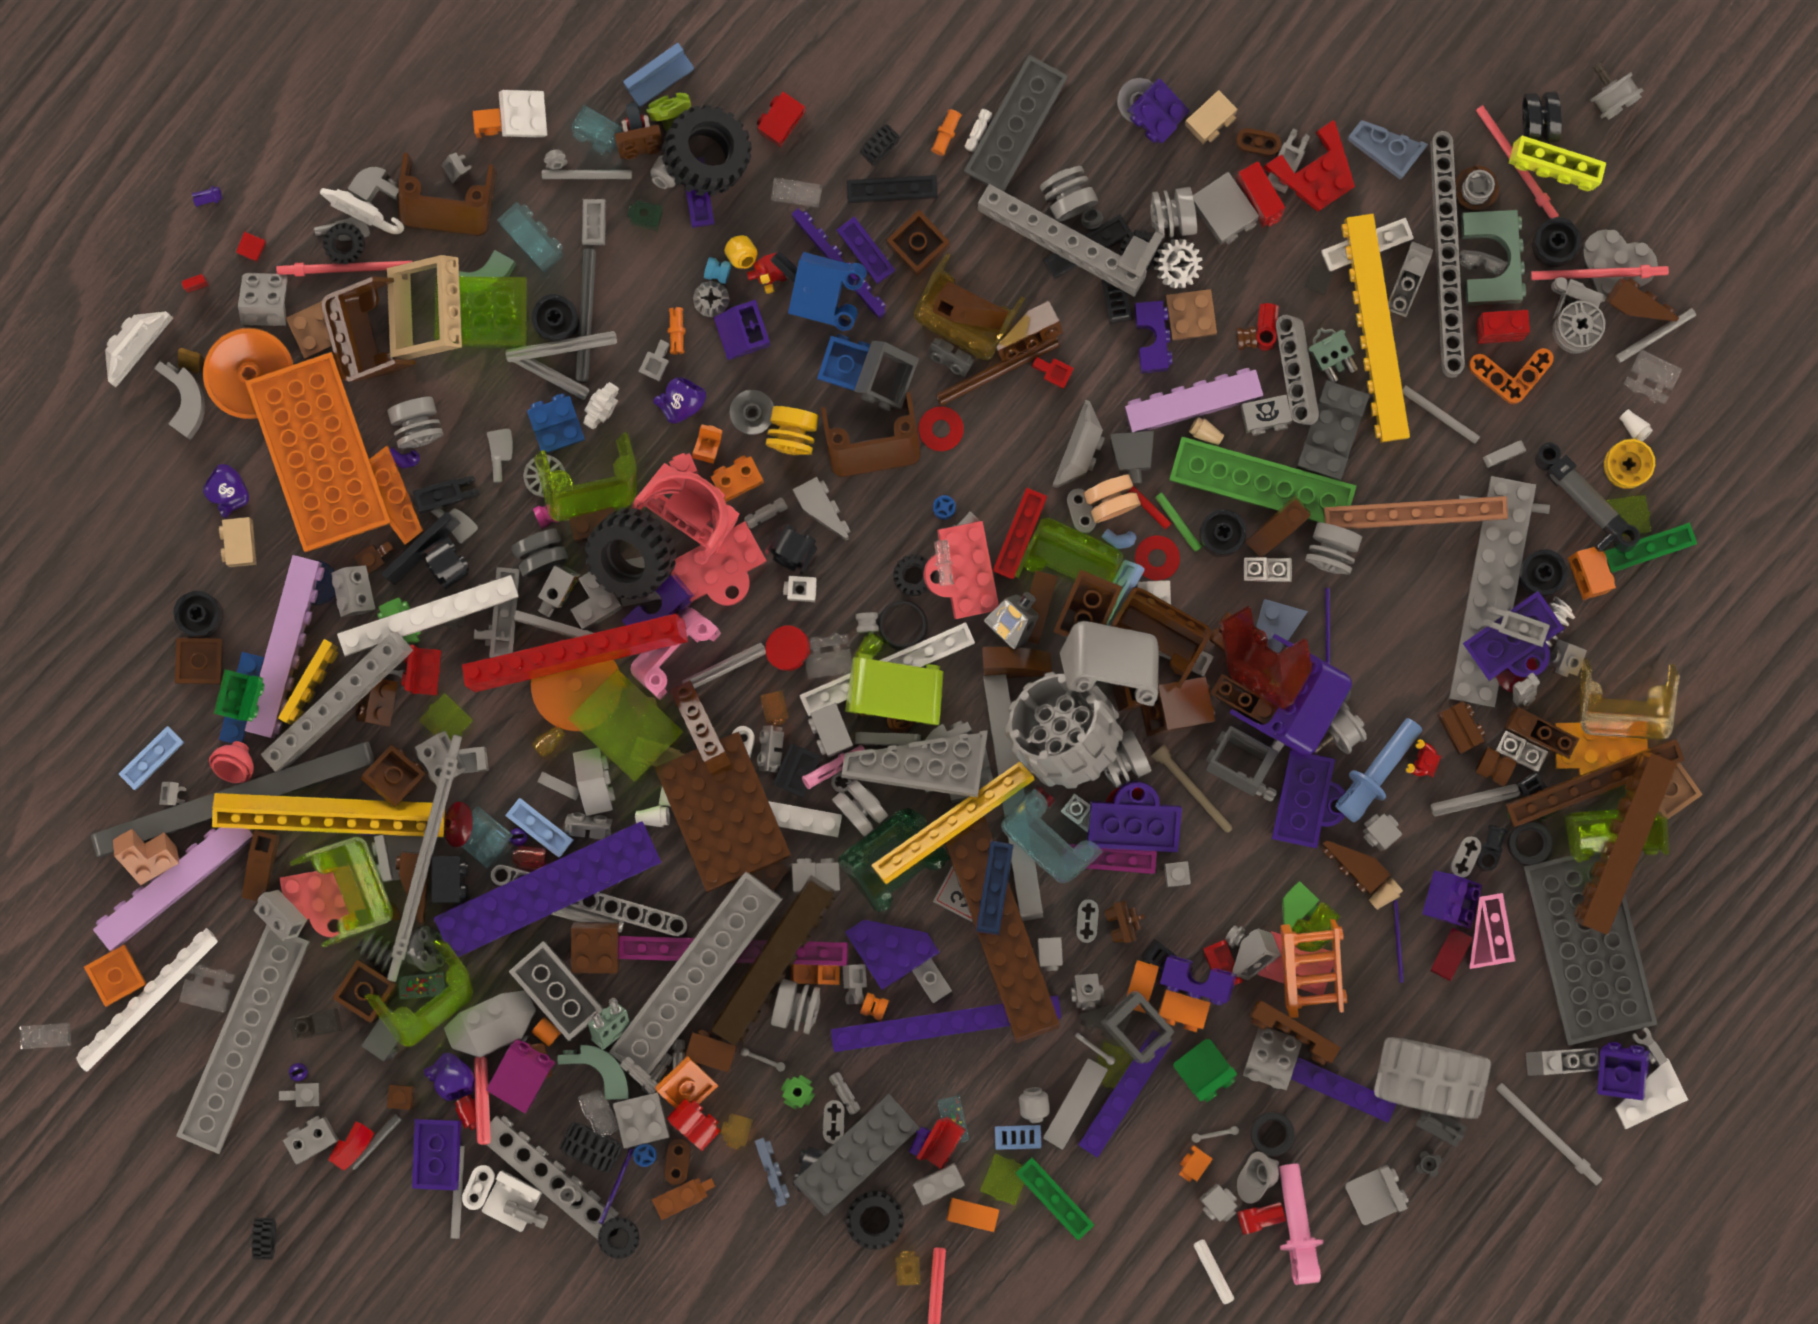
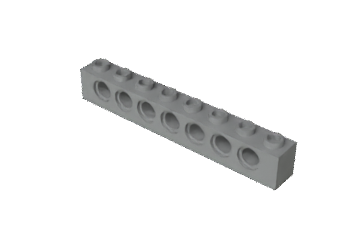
[978,184,1147,297]
[261,633,413,772]
[487,1115,629,1248]

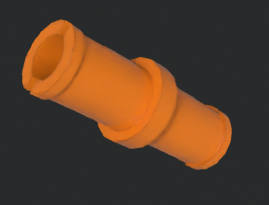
[931,109,962,156]
[668,307,686,355]

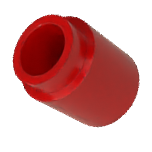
[455,1095,476,1131]

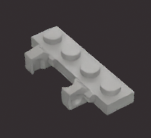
[474,567,520,658]

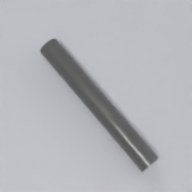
[350,1114,402,1170]

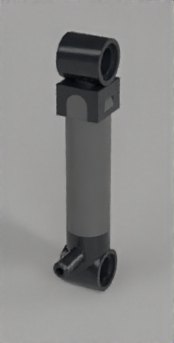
[1535,442,1640,553]

